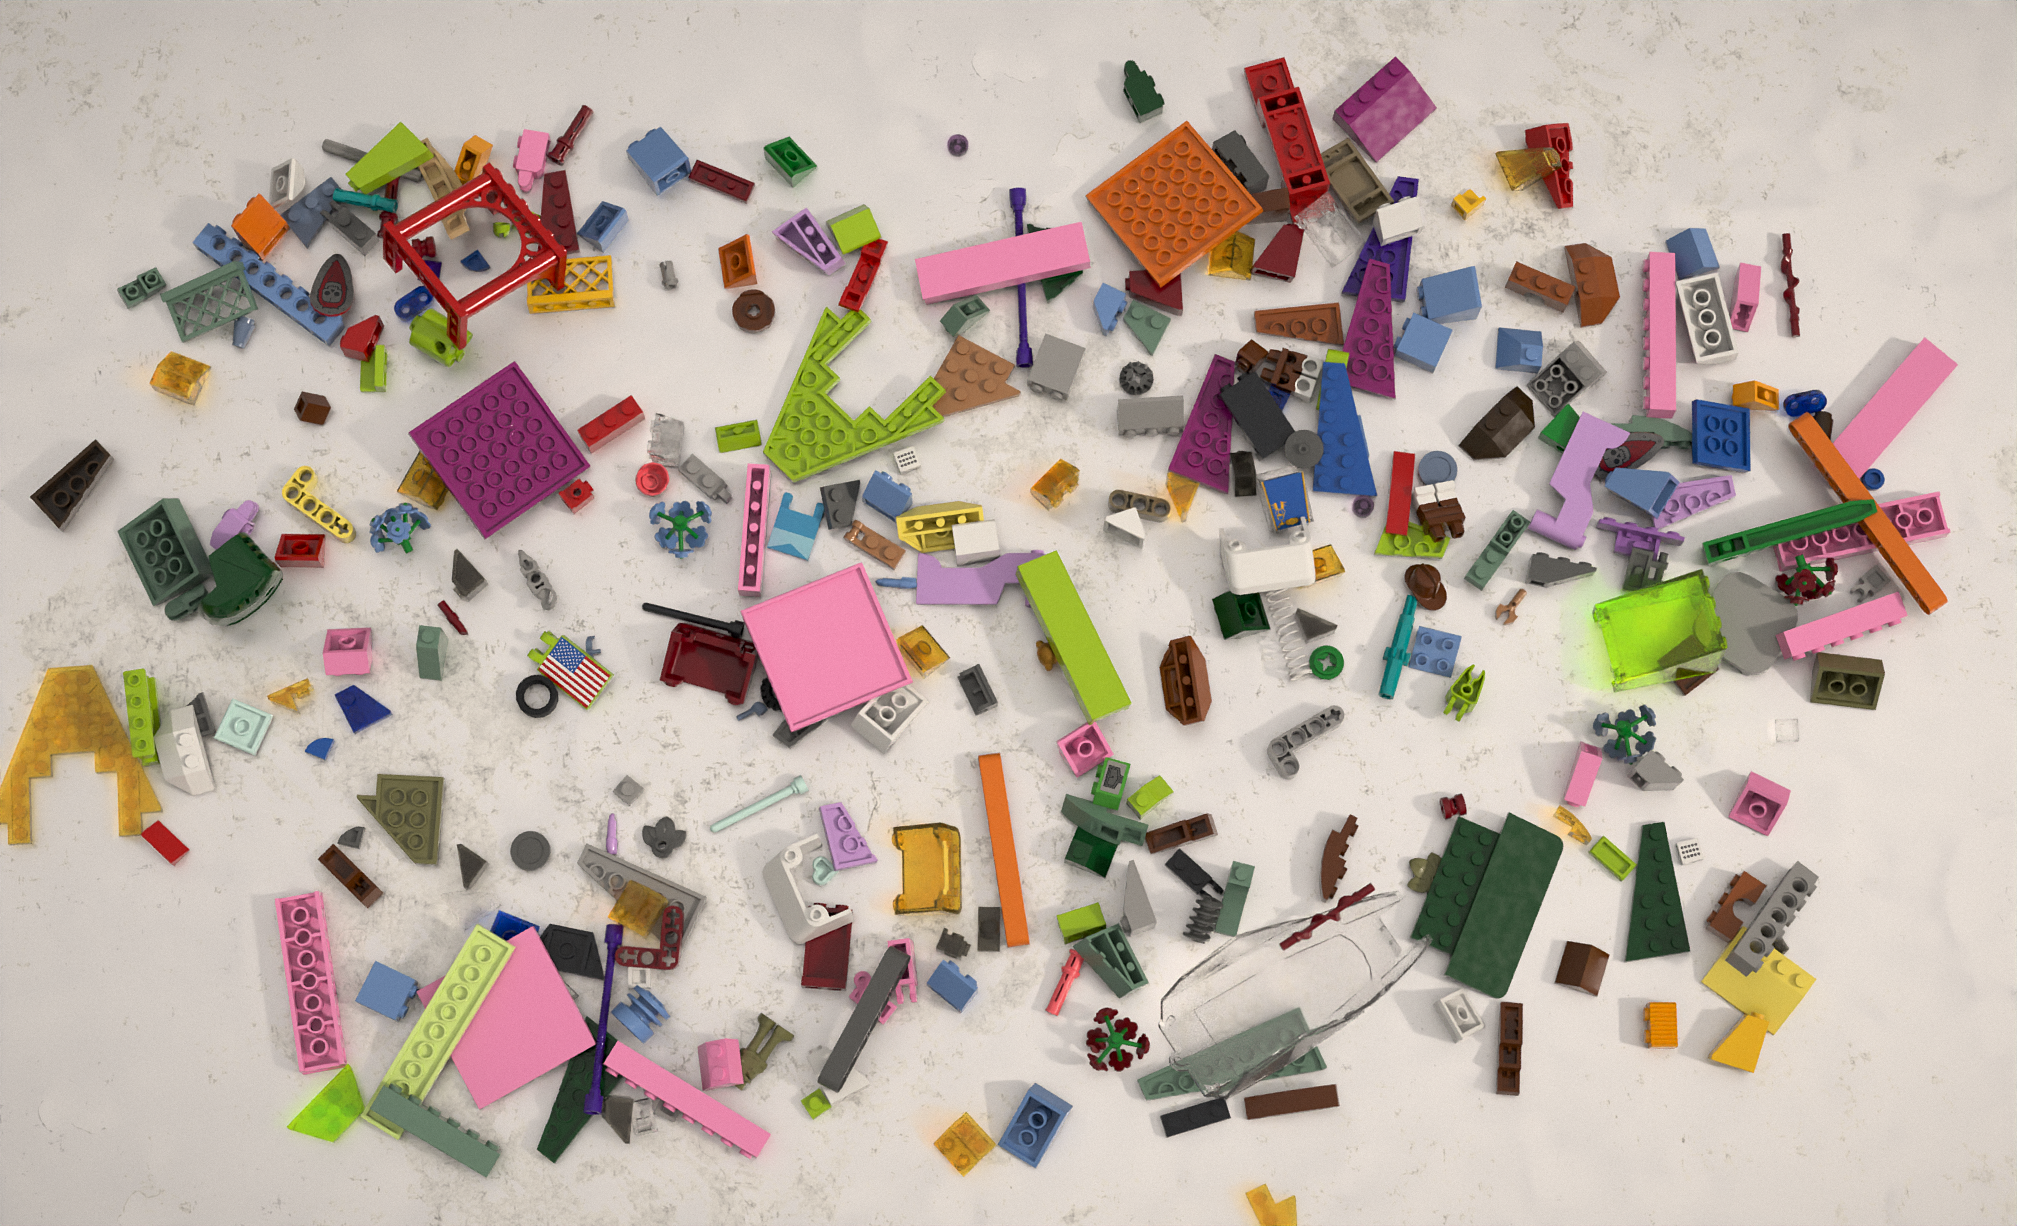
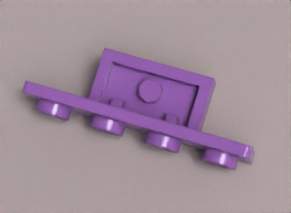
[1596,517,1685,560]

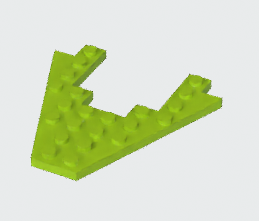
[763,307,946,483]

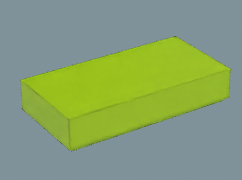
[1588,835,1637,882]

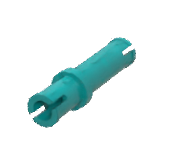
[333,188,398,213]

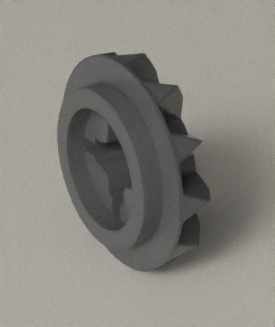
[1119,361,1154,395]

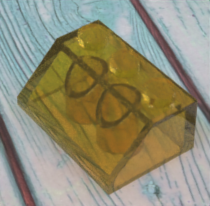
[397,451,449,510]

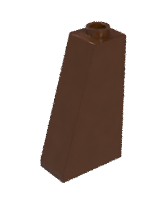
[1246,188,1290,225]

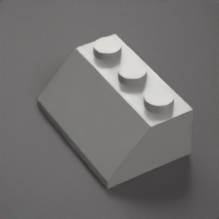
[1117,396,1184,438]

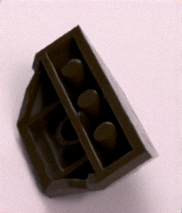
[1458,386,1535,460]

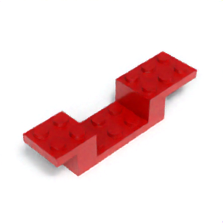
[1244,57,1334,224]

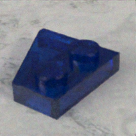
[335,685,393,734]

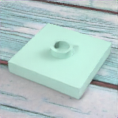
[214,698,273,756]

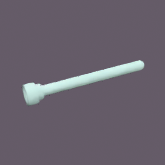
[710,775,809,833]

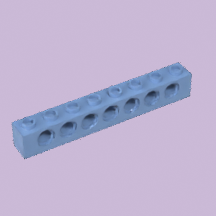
[192,223,345,347]

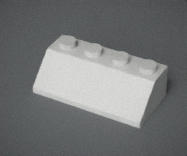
[1676,272,1739,364]

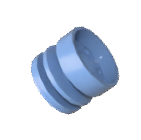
[611,985,671,1044]

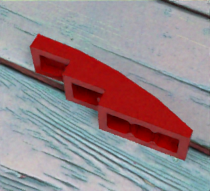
[1385,451,1415,536]

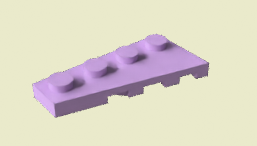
[1651,475,1736,529]

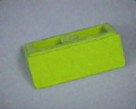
[715,420,762,453]

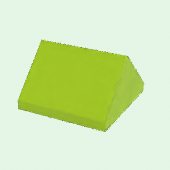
[826,204,882,255]

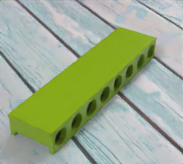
[1015,550,1132,725]

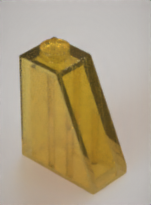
[1495,147,1562,191]

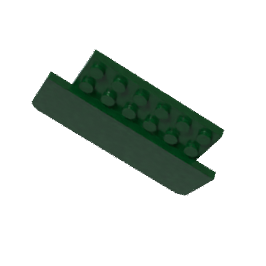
[1409,812,1563,999]

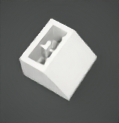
[1372,196,1423,246]

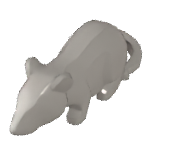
[518,550,557,610]

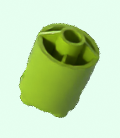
[409,308,473,368]

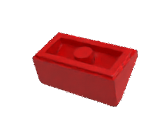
[140,820,190,866]

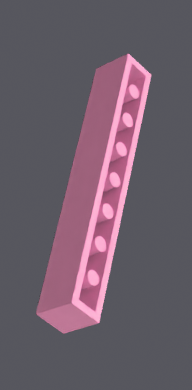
[1642,252,1676,419]
[603,1041,771,1159]

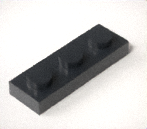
[1160,1097,1231,1138]

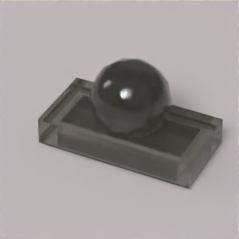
[977,907,1000,952]

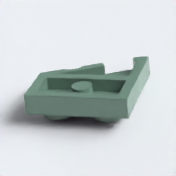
[1123,300,1171,356]

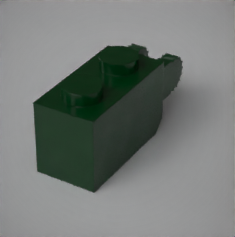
[1123,60,1165,123]

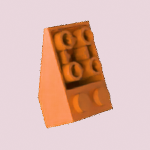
[231,194,290,261]

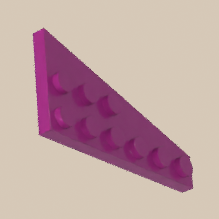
[1342,259,1396,400]
[1168,354,1235,495]

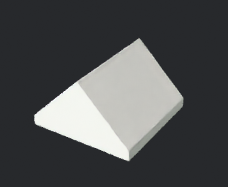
[1103,507,1146,549]
[952,519,1000,565]
[1433,988,1485,1044]

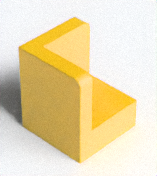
[1451,189,1486,220]

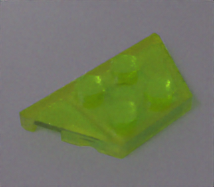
[287,1064,365,1143]

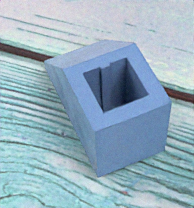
[1093,283,1127,336]

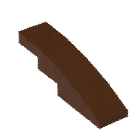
[1496,1002,1523,1096]
[1244,1084,1340,1120]

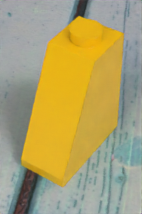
[1708,1012,1769,1073]

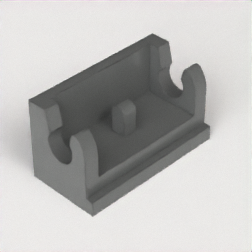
[957,664,998,716]

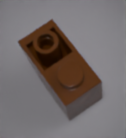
[1235,339,1268,374]

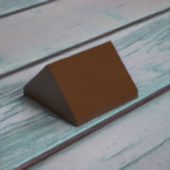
[1554,941,1610,997]

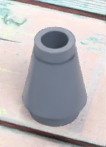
[232,316,255,349]

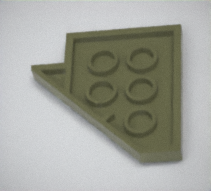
[357,774,445,865]

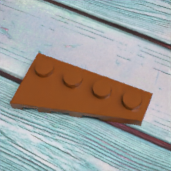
[1254,302,1344,346]

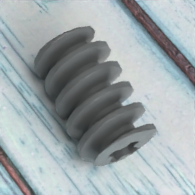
[1183,894,1224,944]

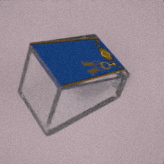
[1254,465,1314,533]

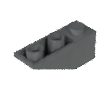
[1525,552,1597,588]

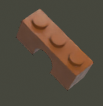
[1505,261,1575,313]
[1705,871,1767,943]

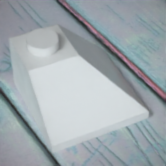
[269,158,306,209]

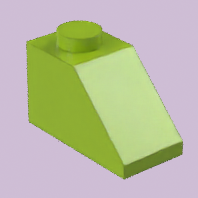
[1126,775,1174,820]

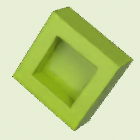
[801,1089,832,1120]

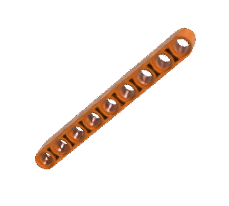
[978,752,1030,948]

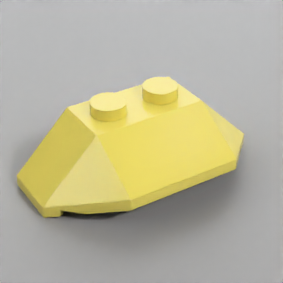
[896,501,984,553]

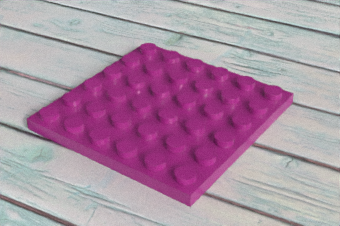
[408,361,591,540]

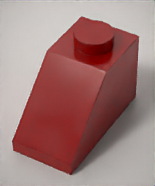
[340,315,384,362]

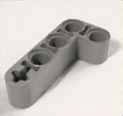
[1267,705,1345,780]

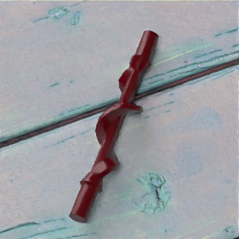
[1781,233,1800,338]
[1279,883,1375,951]

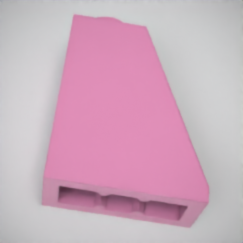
[1729,263,1761,332]
[1564,741,1603,807]

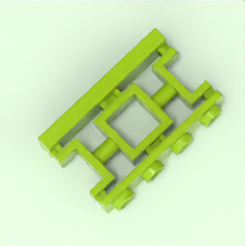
[123,668,161,767]

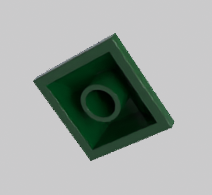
[1064,826,1118,878]

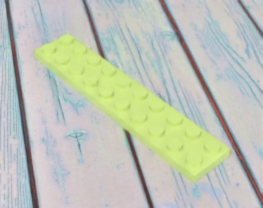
[360,924,516,1140]

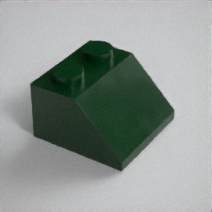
[1212,591,1270,640]

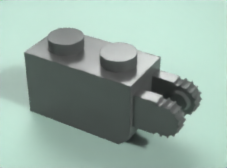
[320,200,379,256]

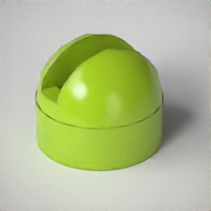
[493,222,510,238]

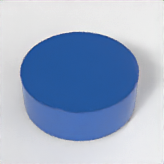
[1861,468,1885,491]

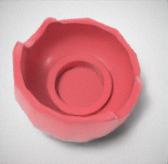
[635,462,669,497]

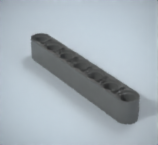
[817,946,911,1093]

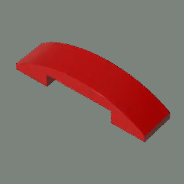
[838,239,888,312]

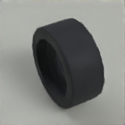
[516,675,559,718]

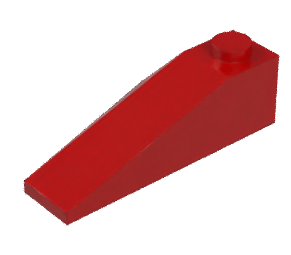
[1525,123,1573,209]

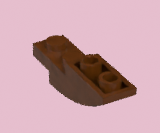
[1319,814,1359,903]

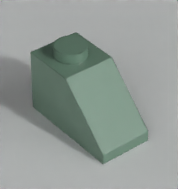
[940,295,990,337]

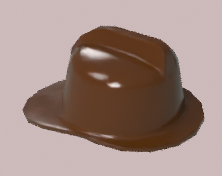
[1404,563,1447,611]

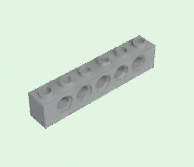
[1725,861,1819,977]

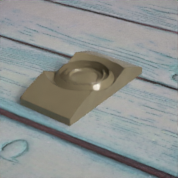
[1321,138,1394,224]

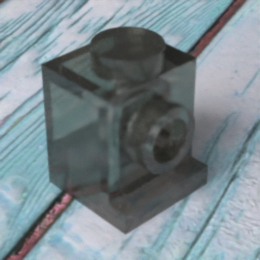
[936,928,971,961]

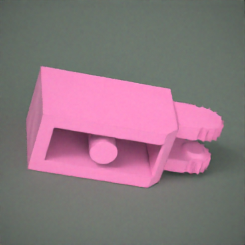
[513,129,551,193]
[887,938,918,1004]

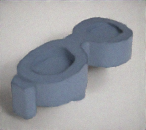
[586,636,601,658]

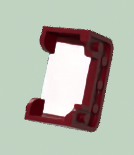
[660,623,759,705]

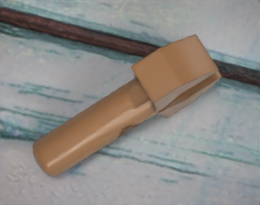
[1495,589,1527,625]

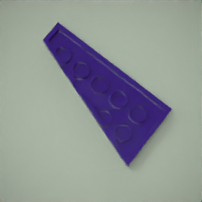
[1341,176,1419,302]

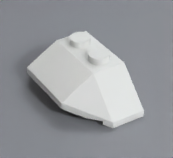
[154,705,215,795]

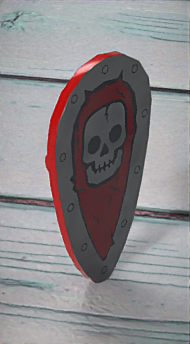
[310,254,354,317]
[1595,432,1664,479]

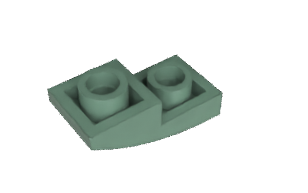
[117,267,166,309]

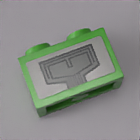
[1091,757,1131,811]

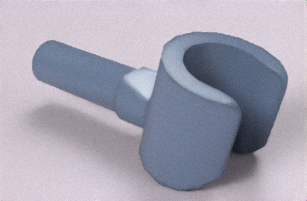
[736,702,768,721]

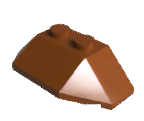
[1564,243,1620,328]
[1159,636,1212,726]

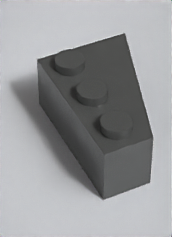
[1212,130,1269,194]

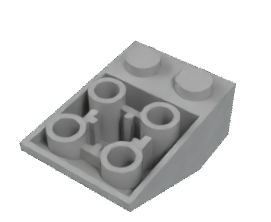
[1527,341,1607,416]

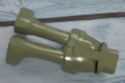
[735,1013,794,1091]

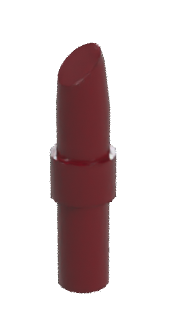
[437,600,468,635]

